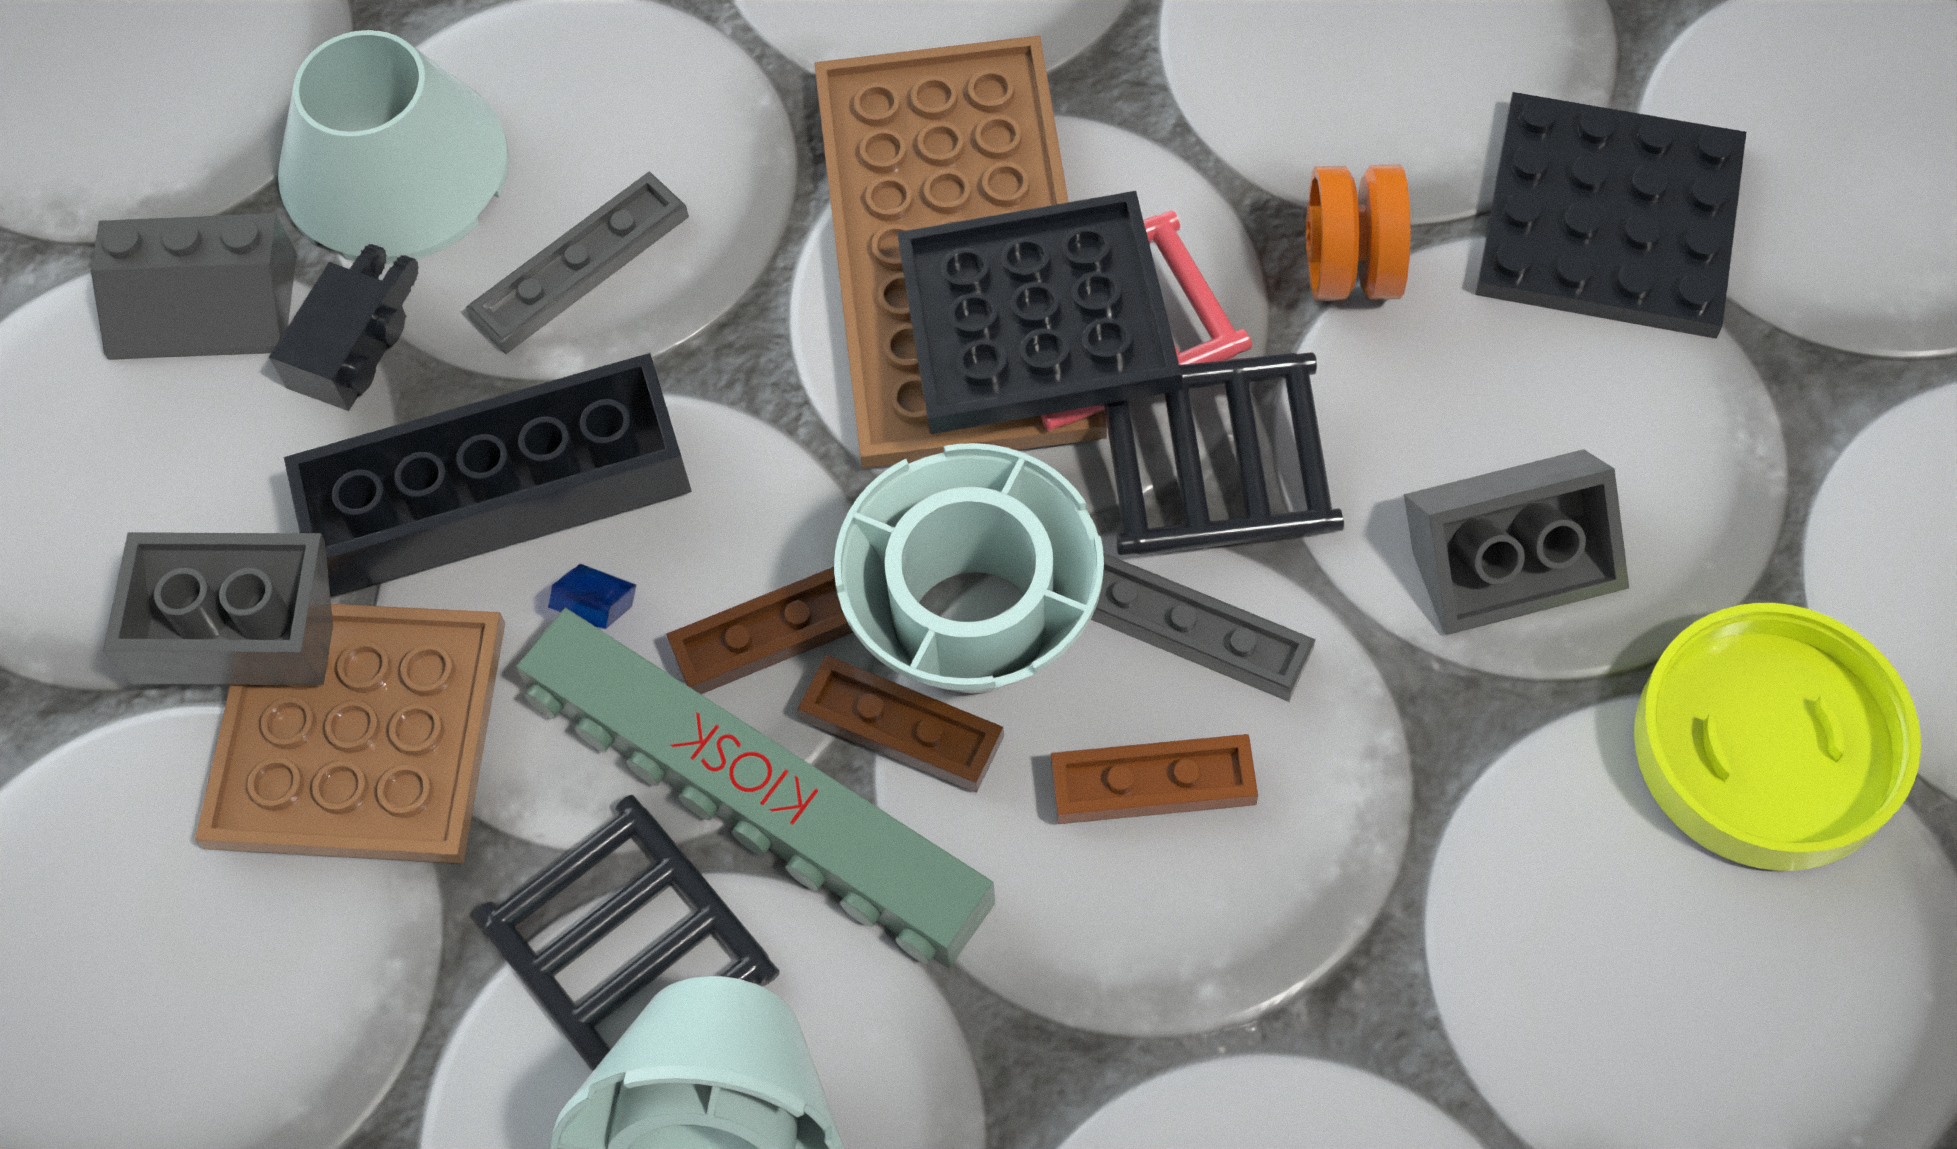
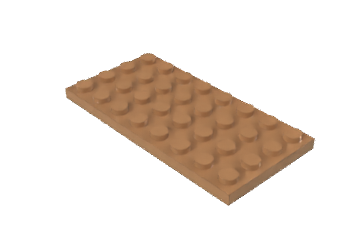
[814,35,1107,469]

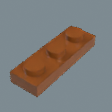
[1051,734,1258,824]

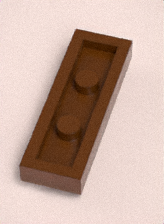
[666,567,853,694]
[797,655,1004,793]

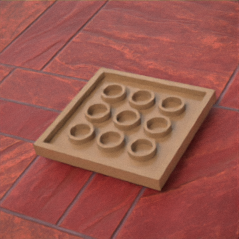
[195,604,505,864]

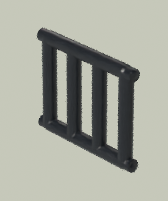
[1104,352,1344,556]
[474,795,780,1072]

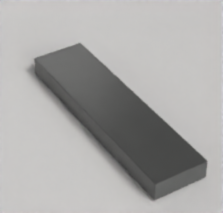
[466,171,689,354]
[1091,553,1316,702]

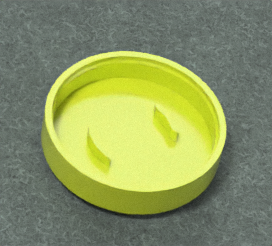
[1634,603,1921,871]

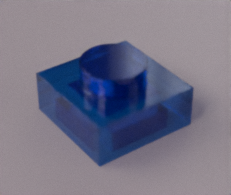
[548,563,637,629]

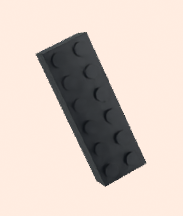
[283,353,692,597]

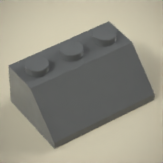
[90,213,297,360]
[1404,449,1629,635]
[103,532,333,685]

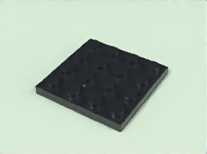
[1475,92,1747,339]
[897,191,1183,434]

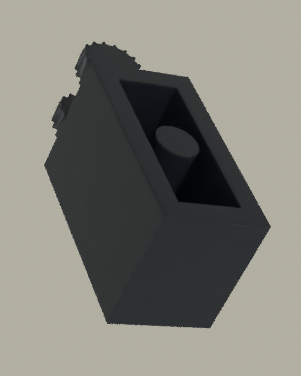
[269,244,419,411]

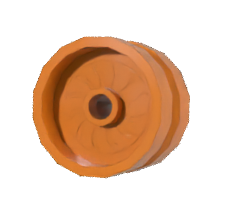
[1306,164,1411,301]

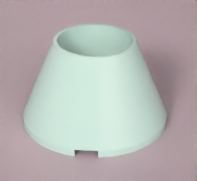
[278,30,509,264]
[834,443,1104,694]
[550,976,845,1149]

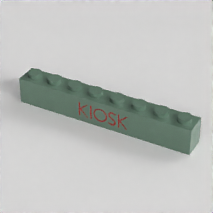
[516,608,995,968]

